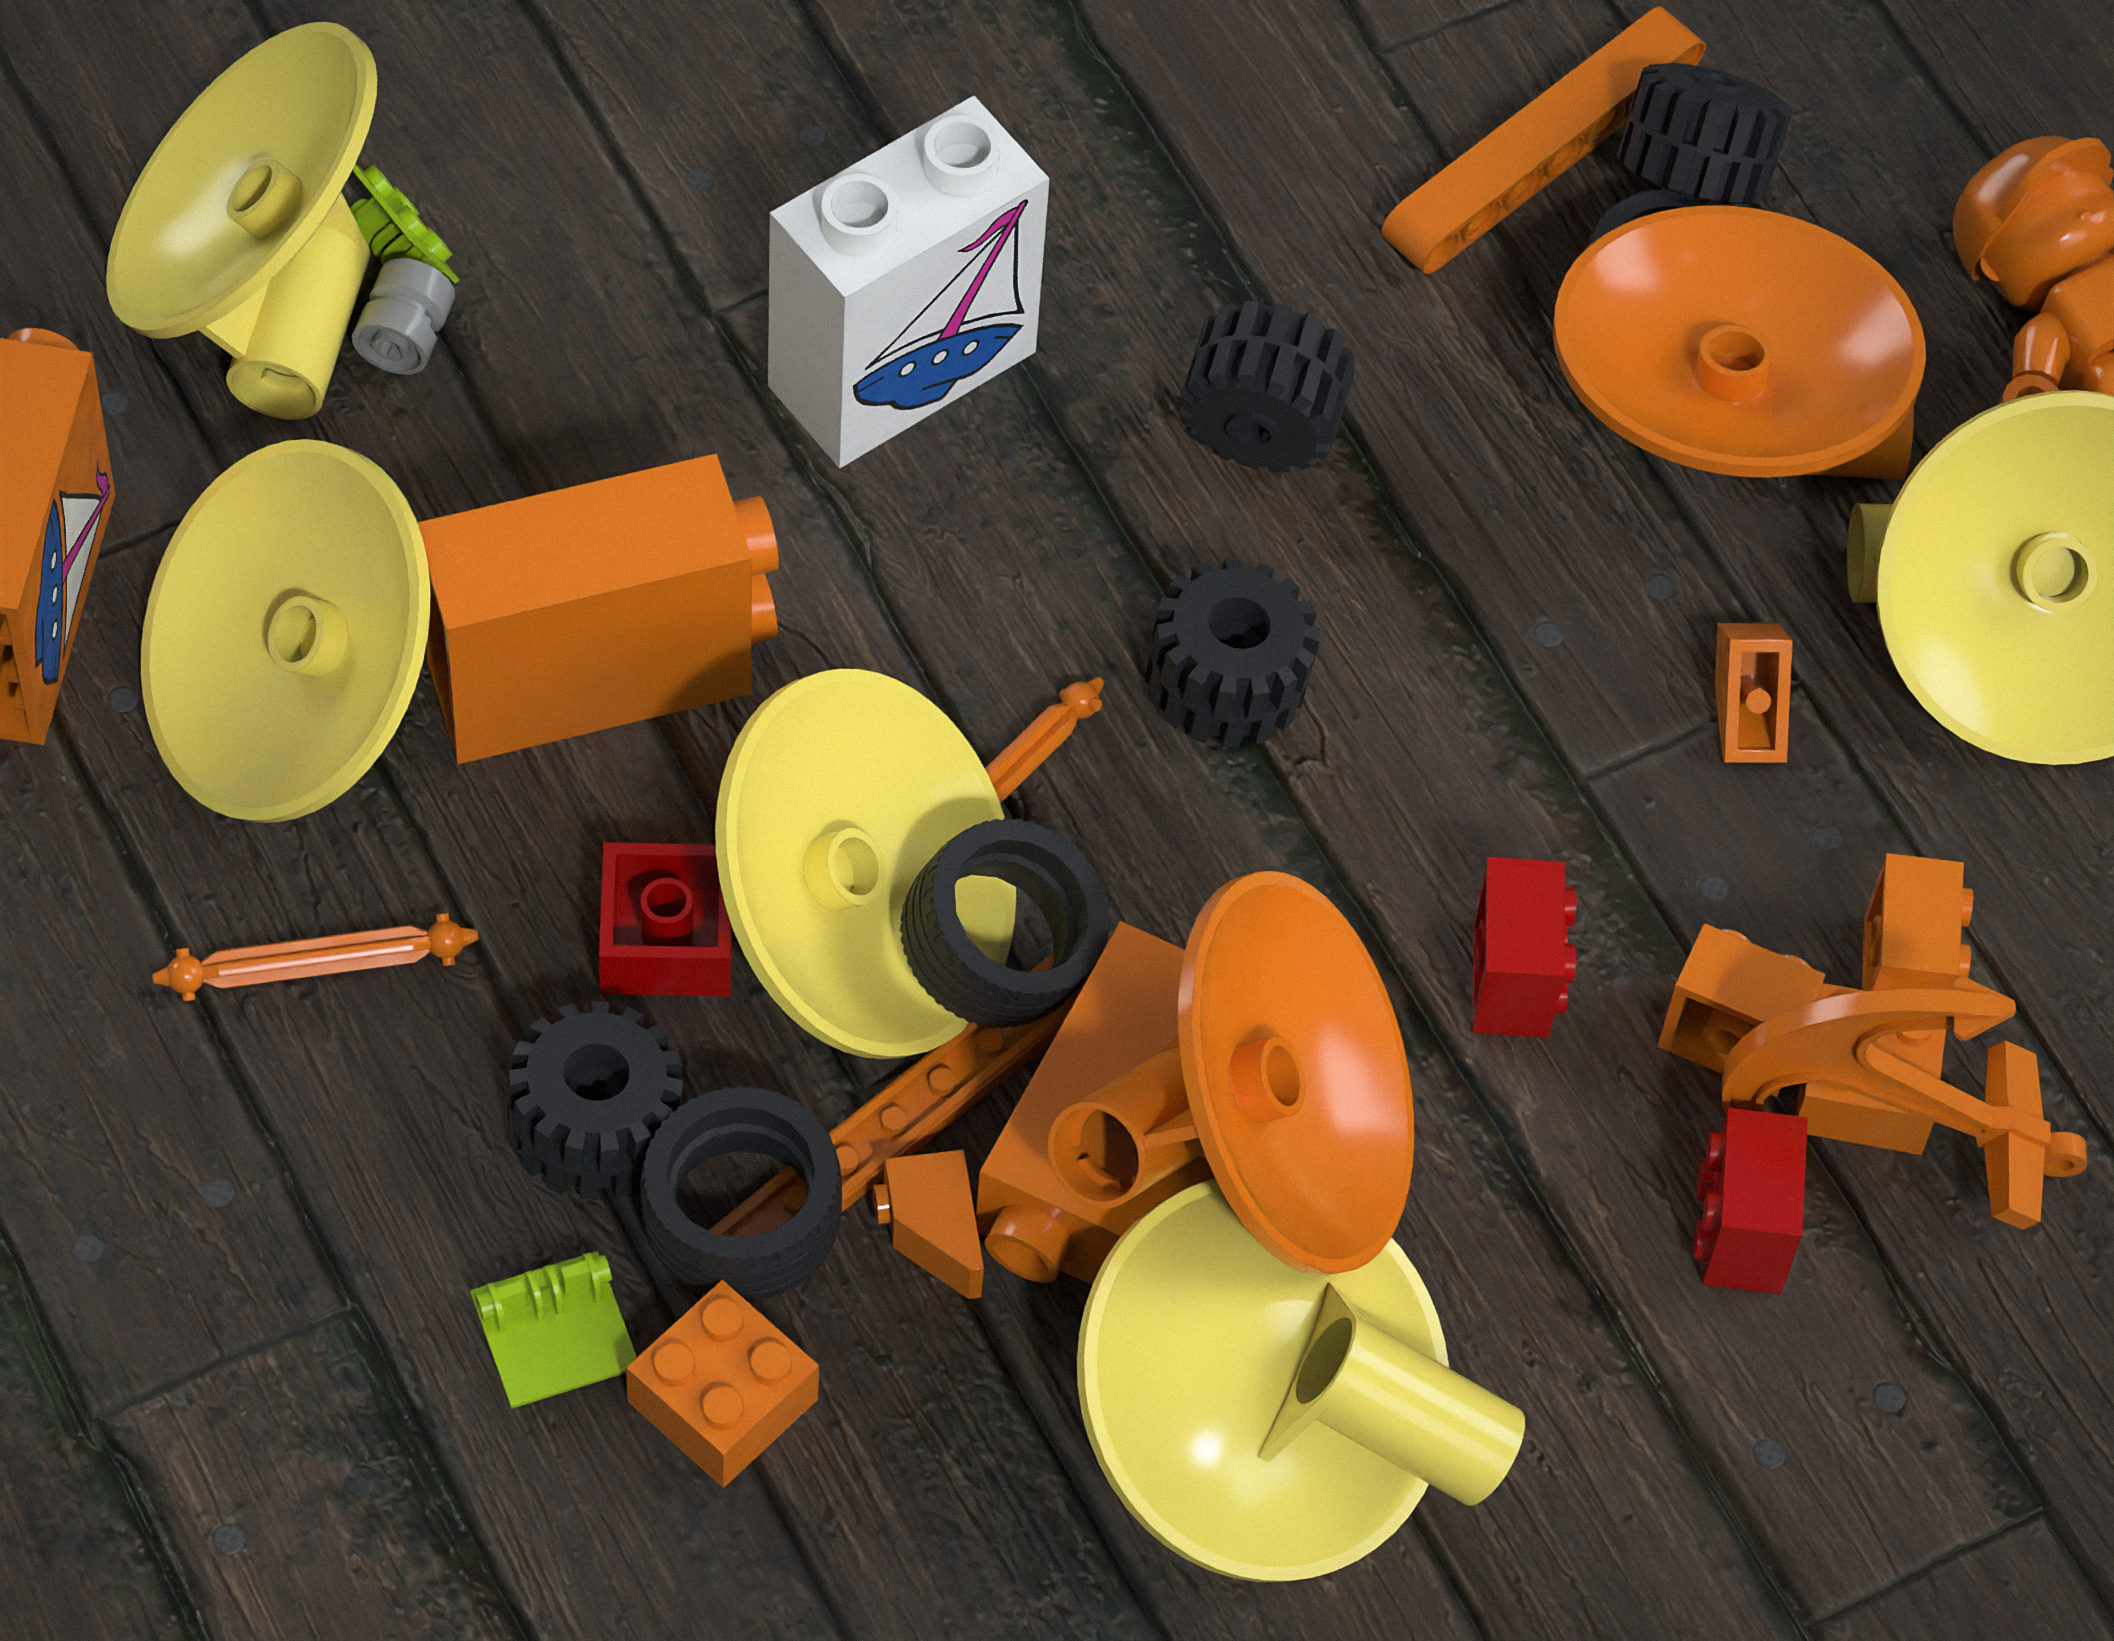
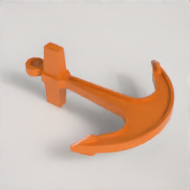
[1722,977,2087,1230]

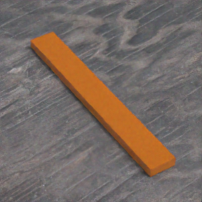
[702,952,1087,1296]

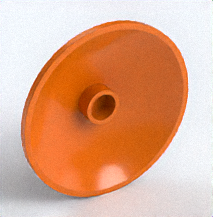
[1553,205,1926,480]
[1047,871,1414,1276]

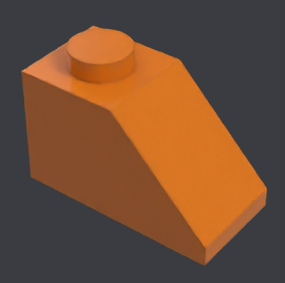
[1715,623,1793,763]
[873,1149,984,1299]

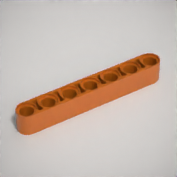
[1381,6,1706,275]

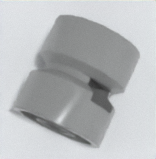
[352,258,455,375]

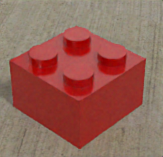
[599,842,732,997]
[1472,857,1577,1038]
[1693,1108,1808,1294]

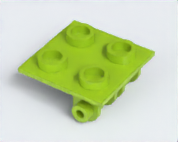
[350,163,460,284]
[470,1251,637,1409]

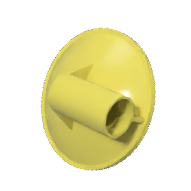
[106,22,377,420]
[1847,390,2114,765]
[141,439,430,823]
[715,669,1016,1059]
[1077,1179,1525,1582]

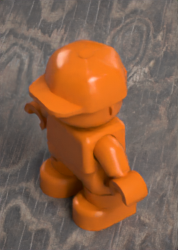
[1952,135,2114,405]

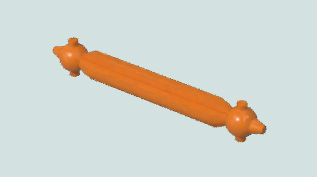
[985,677,1105,803]
[152,913,479,1001]

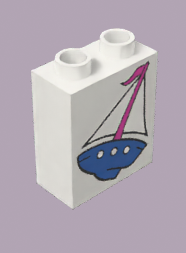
[768,96,1050,469]

